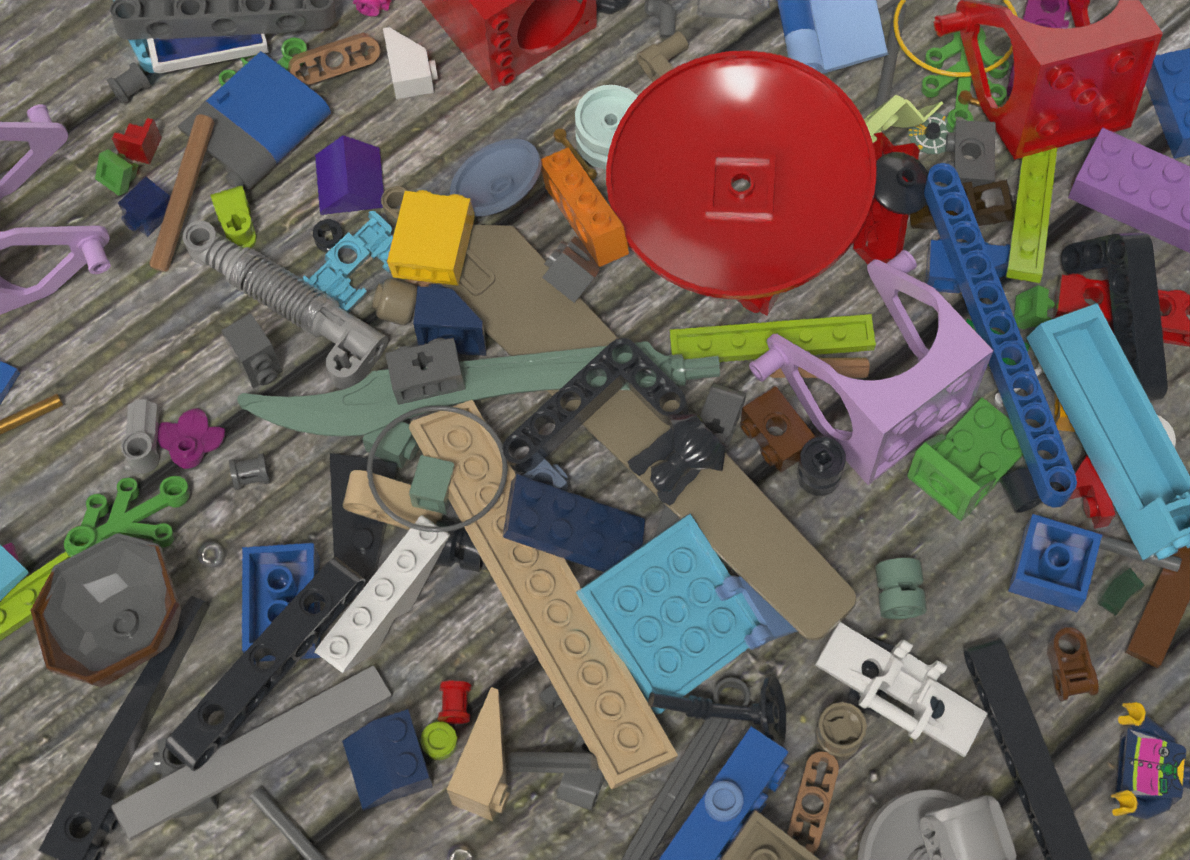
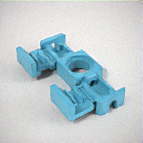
[303,211,393,313]

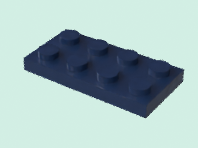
[502,474,645,572]

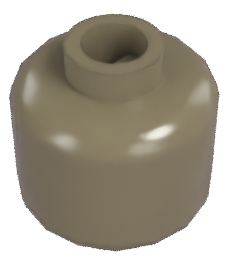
[371,277,417,326]

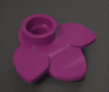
[157,408,225,469]

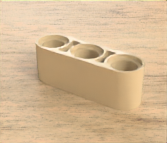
[343,470,443,530]

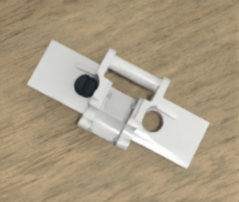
[815,622,987,757]

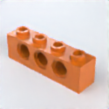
[541,147,629,267]

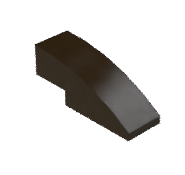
[909,179,1015,229]

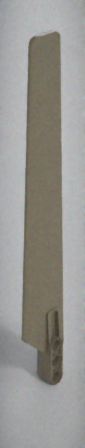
[381,186,856,641]

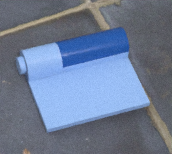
[777,0,888,74]

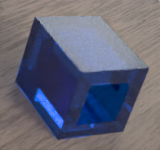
[118,177,170,237]

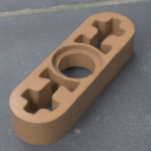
[288,33,380,85]
[787,752,839,854]

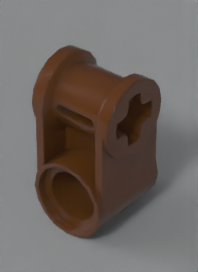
[1047,627,1099,701]

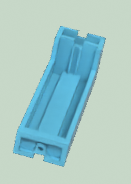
[1026,303,1190,560]

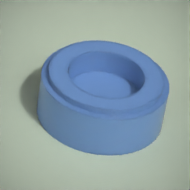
[705,781,743,822]

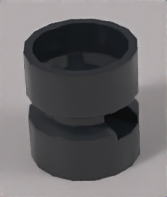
[797,437,846,496]
[435,519,484,572]

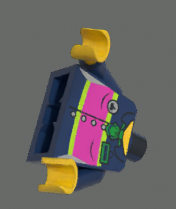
[1111,702,1190,820]

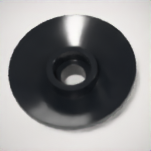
[874,152,928,215]

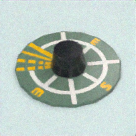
[908,112,948,154]

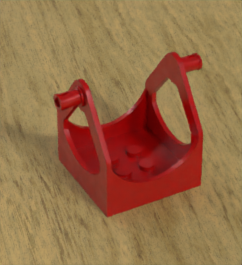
[934,0,1163,159]

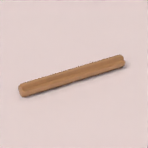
[150,114,214,272]

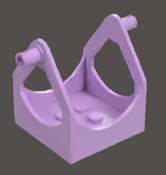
[0,104,111,315]
[749,250,993,485]

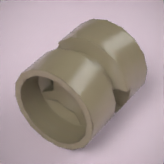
[815,702,867,761]

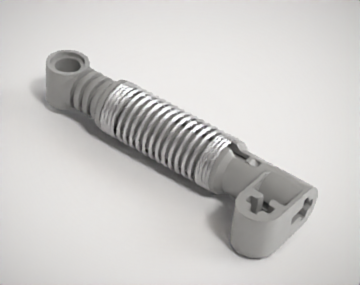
[183,221,388,390]

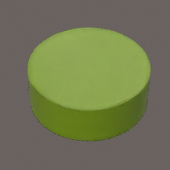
[420,722,458,760]

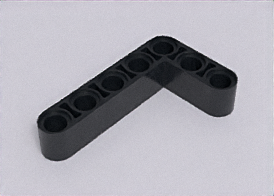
[1061,233,1168,401]
[502,338,689,473]

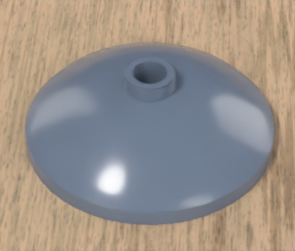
[450,139,542,216]

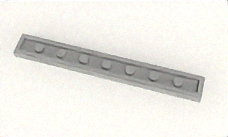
[111,665,392,841]

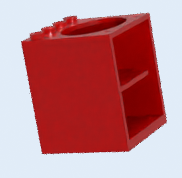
[420,0,597,91]

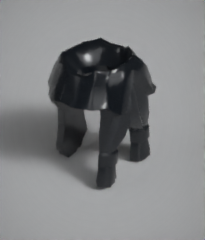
[627,413,727,506]

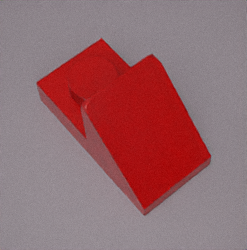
[1063,455,1116,529]

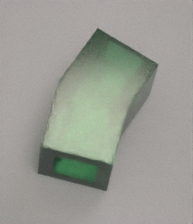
[1097,568,1145,616]

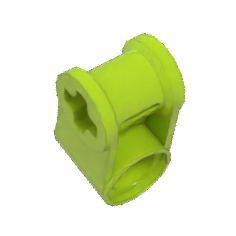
[210,185,257,248]

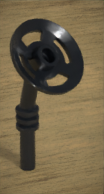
[648,676,786,747]

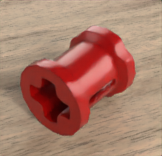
[438,680,471,724]

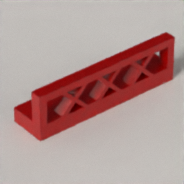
[853,132,920,265]

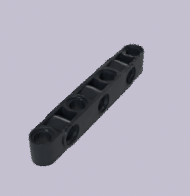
[165,557,365,771]

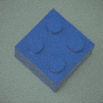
[1008,514,1102,612]

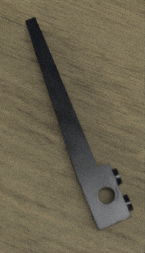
[38,595,208,860]

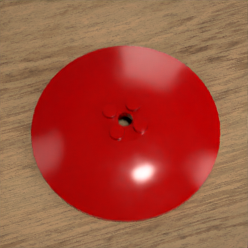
[606,51,876,299]

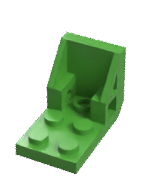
[907,397,1023,521]

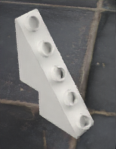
[315,515,450,673]

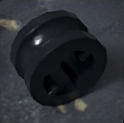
[313,219,344,253]

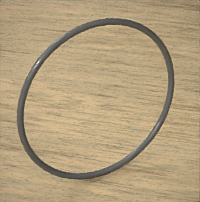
[367,406,508,532]

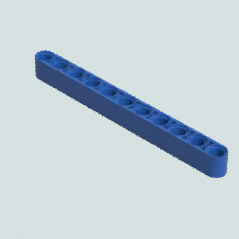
[924,163,1077,508]

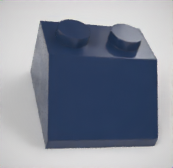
[413,284,487,356]
[342,709,433,811]

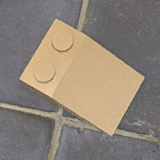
[447,687,510,821]

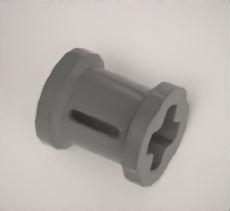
[107,62,150,104]
[229,453,270,490]

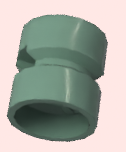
[875,558,927,620]

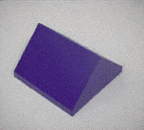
[315,135,384,215]

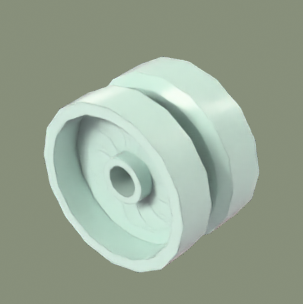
[575,85,638,170]

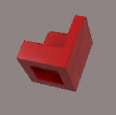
[112,118,162,165]

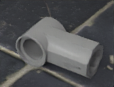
[121,399,160,474]

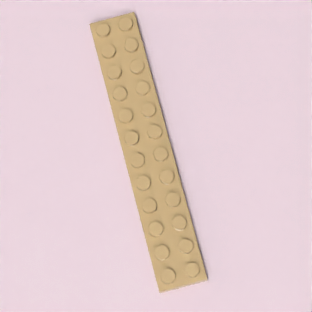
[409,400,678,790]

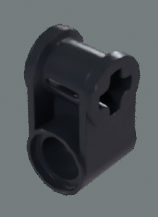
[1000,458,1065,513]

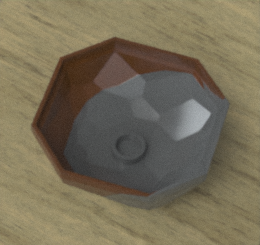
[30,533,181,688]

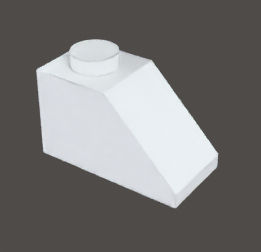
[383,27,438,99]

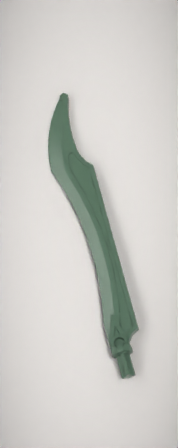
[237,341,720,437]

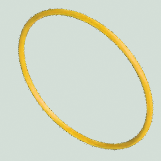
[893,0,1018,77]

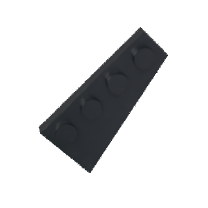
[330,453,398,596]

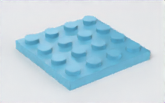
[576,514,761,714]

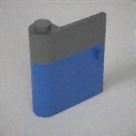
[178,51,331,191]

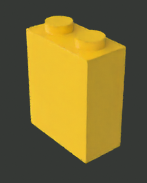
[387,190,475,286]

